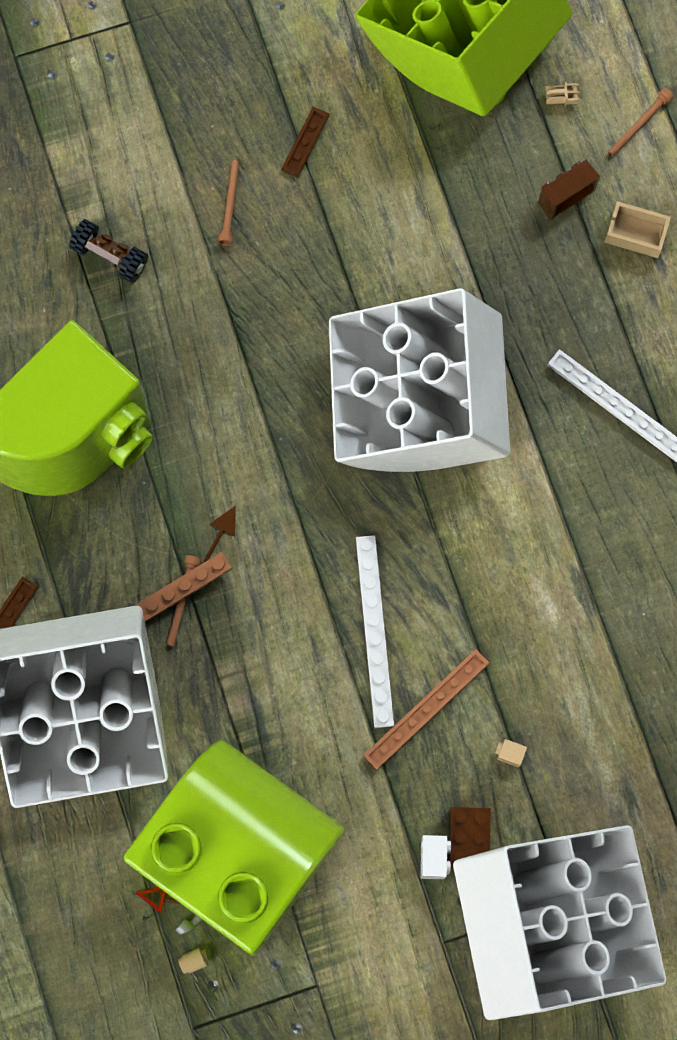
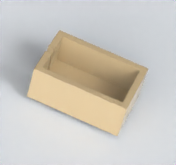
[604,201,671,258]

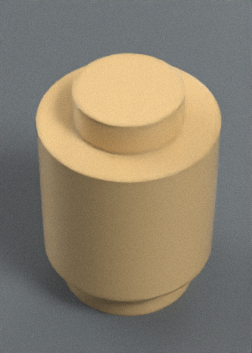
[178,947,209,974]

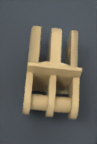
[545,82,580,106]

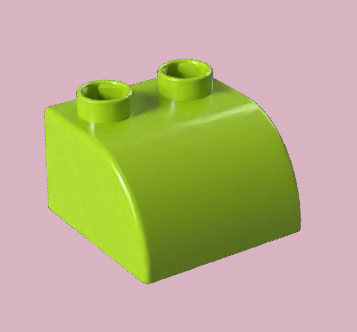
[355,0,572,116]
[0,320,153,496]
[123,740,345,956]

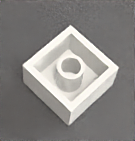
[420,835,451,879]

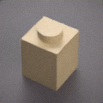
[495,739,527,768]

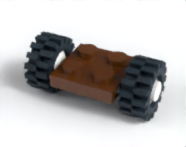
[69,219,149,284]

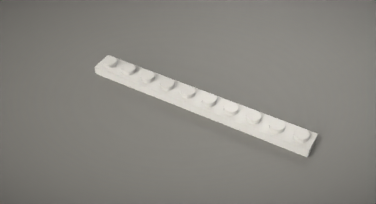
[547,349,677,462]
[356,536,394,729]

